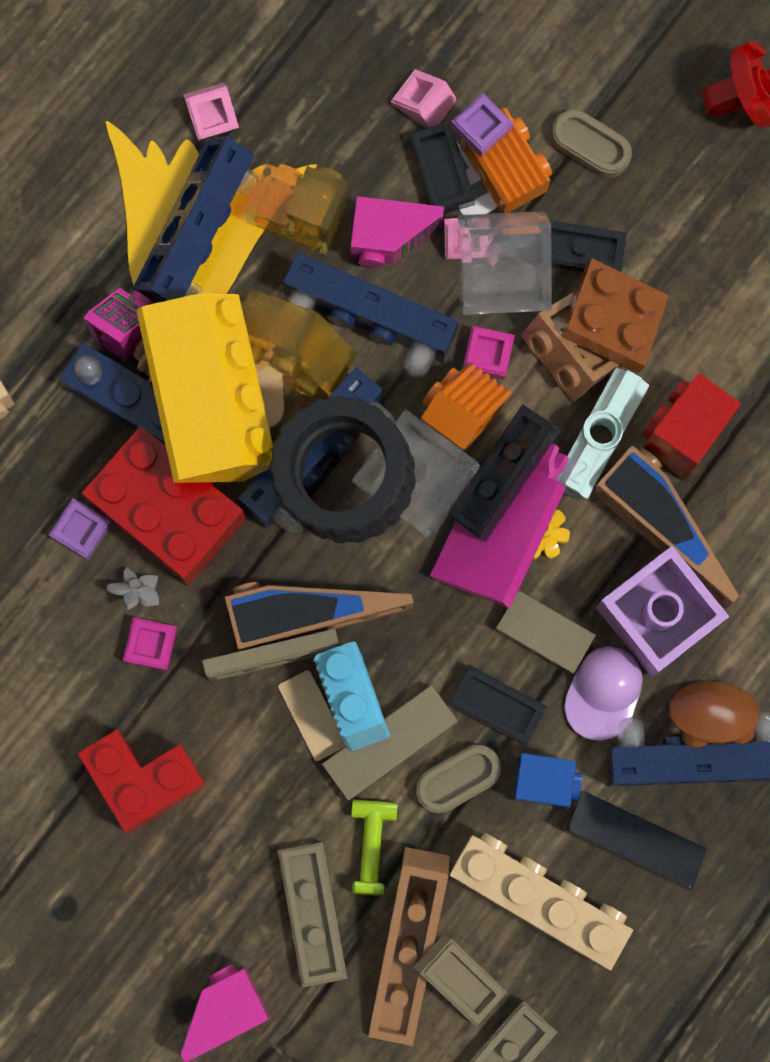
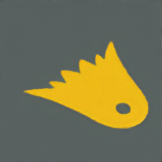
[106,121,317,296]

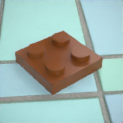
[561,258,669,373]

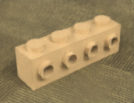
[448,833,633,971]

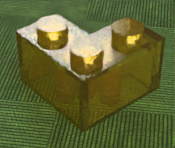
[246,163,348,255]
[241,289,358,397]

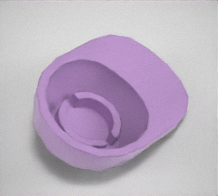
[564,646,643,741]

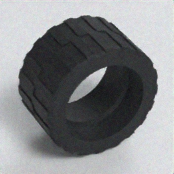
[270,396,416,544]

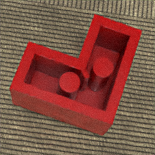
[642,372,742,481]
[78,729,208,834]

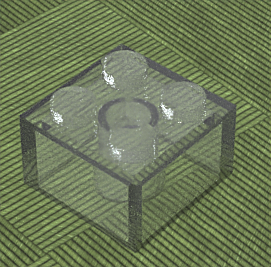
[457,211,552,315]
[352,409,480,541]

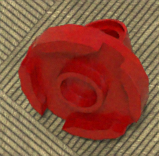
[701,41,770,128]

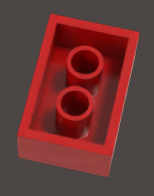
[82,426,246,587]

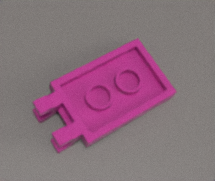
[430,429,569,608]

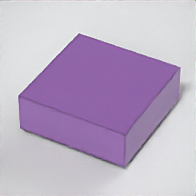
[451,93,514,157]
[49,498,112,560]

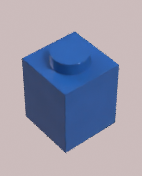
[512,753,582,809]

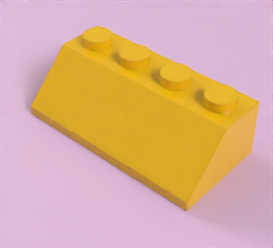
[136,292,273,483]

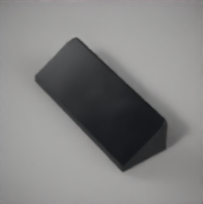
[564,791,707,890]

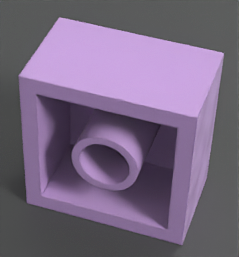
[596,546,729,678]

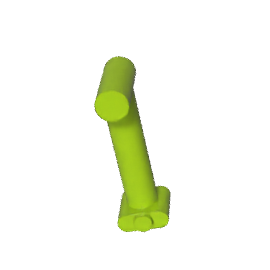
[351,799,398,896]

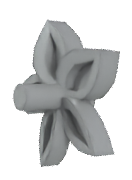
[107,567,159,610]

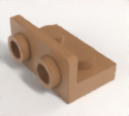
[521,293,622,401]

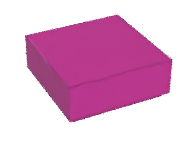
[462,326,515,380]
[123,617,178,672]

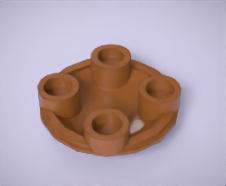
[669,681,759,747]

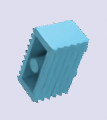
[314,642,390,751]

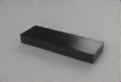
[491,212,627,272]
[448,404,561,542]

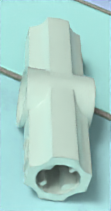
[557,367,649,502]

